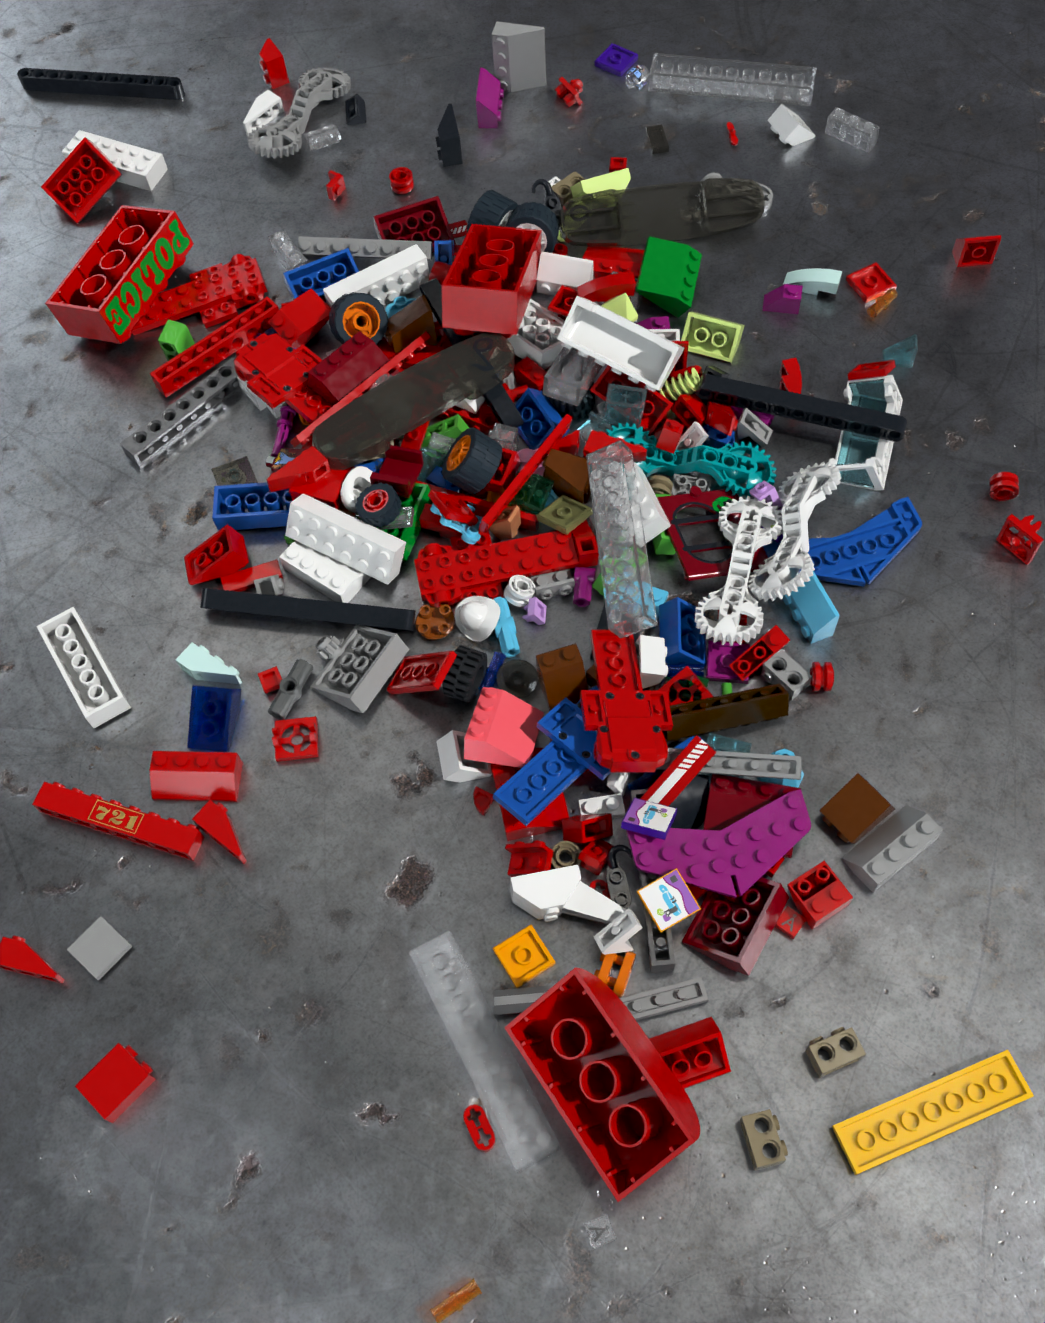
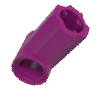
[573,567,596,607]

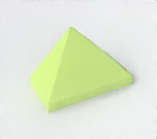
[601,293,638,322]

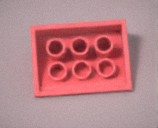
[464,687,544,768]

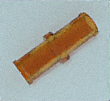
[867,288,898,318]
[430,1278,482,1323]

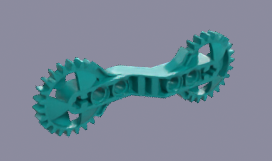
[603,422,777,499]

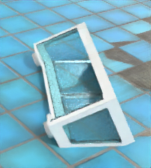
[826,375,903,491]

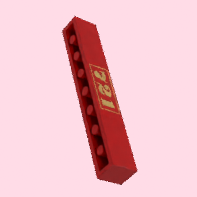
[32,782,205,861]

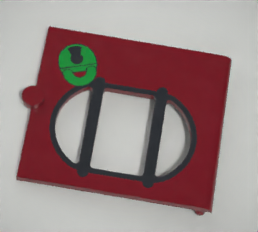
[657,486,768,581]

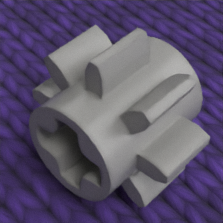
[316,635,341,660]

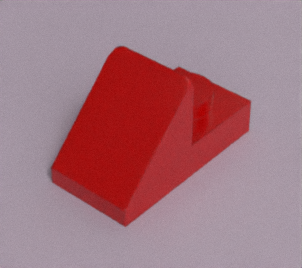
[578,839,613,875]

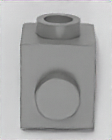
[254,574,285,596]

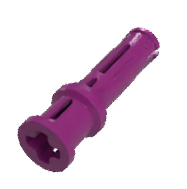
[271,406,297,457]

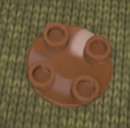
[415,604,455,640]

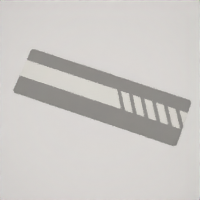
[494,985,554,1015]

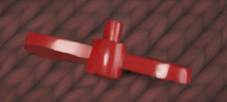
[726,122,738,146]

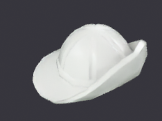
[340,466,373,513]
[454,596,500,642]

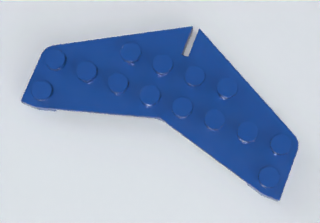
[763,497,922,587]

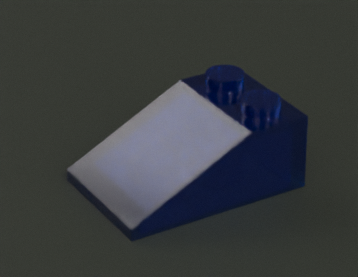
[187,685,241,752]

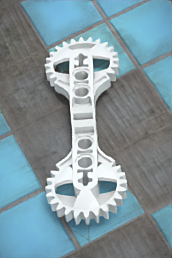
[748,462,842,602]
[695,496,783,646]

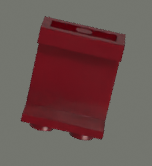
[370,444,424,498]

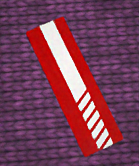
[640,735,716,806]

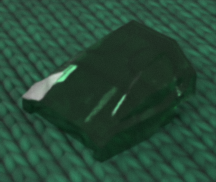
[508,471,555,514]

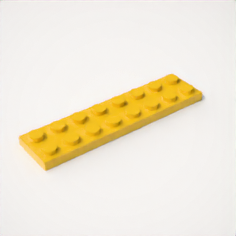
[832,1050,1034,1175]

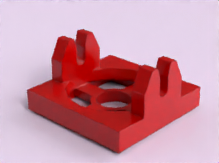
[996,514,1044,565]
[658,666,714,706]
[272,716,319,762]

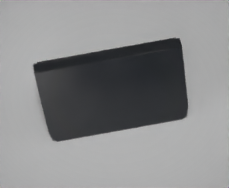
[345,94,366,125]

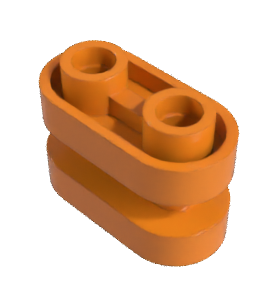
[594,951,636,998]

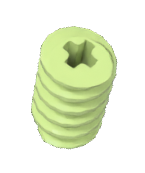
[659,368,700,403]

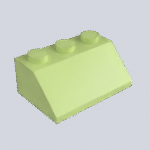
[681,312,745,362]

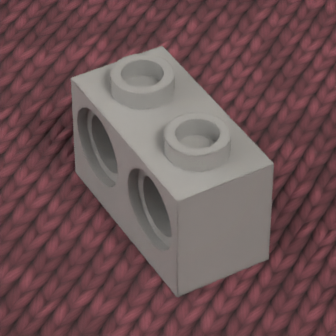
[761,649,812,701]

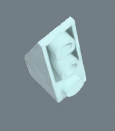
[176,642,242,685]

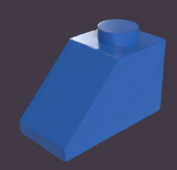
[434,240,454,265]

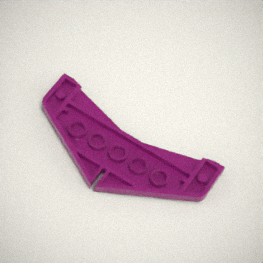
[626,789,811,898]

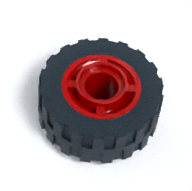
[355,483,402,528]

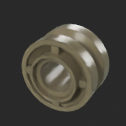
[647,475,673,494]
[551,841,581,869]

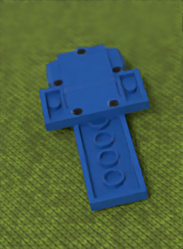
[493,685,611,826]

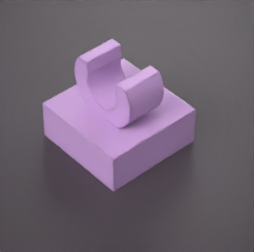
[523,597,547,625]

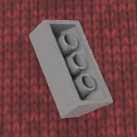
[841,805,943,893]

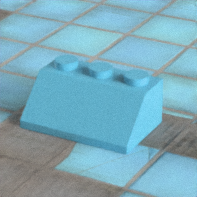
[783,571,840,644]

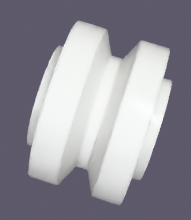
[504,575,535,607]

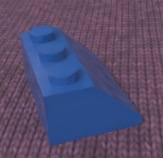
[515,388,570,450]
[659,597,707,667]

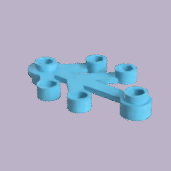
[430,492,482,544]

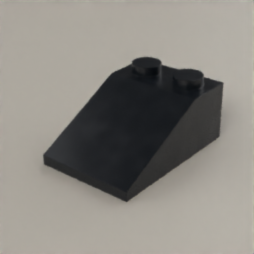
[435,103,463,167]

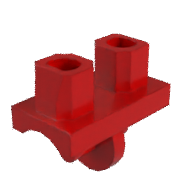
[554,77,583,108]

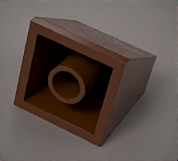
[385,295,437,353]
[542,449,595,505]
[536,643,588,711]
[819,773,895,844]

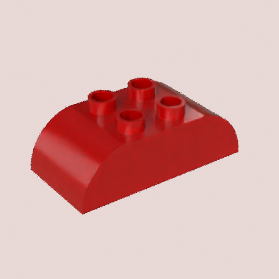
[504,967,700,1202]

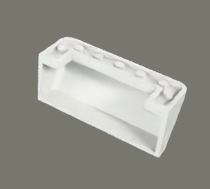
[557,296,684,392]

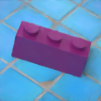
[476,68,504,129]

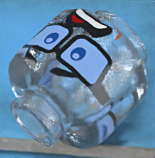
[626,65,650,90]

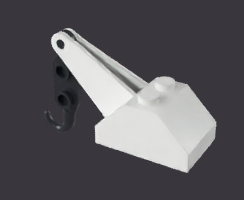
[509,845,633,924]

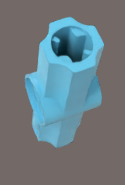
[493,597,520,658]

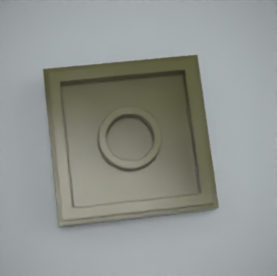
[537,495,593,535]

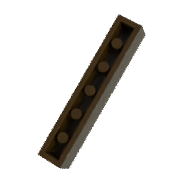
[662,683,789,741]

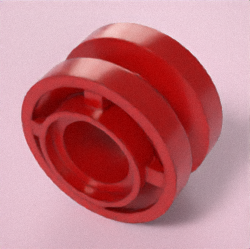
[389,167,414,194]
[989,472,1019,501]
[810,662,834,691]

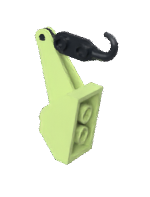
[532,168,631,243]

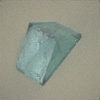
[883,334,918,368]

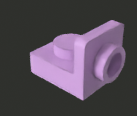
[749,481,782,508]

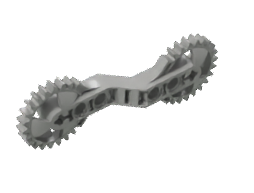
[248,67,351,159]

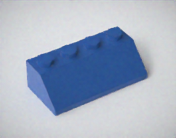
[283,248,359,300]

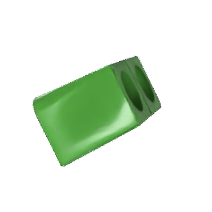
[158,319,195,361]

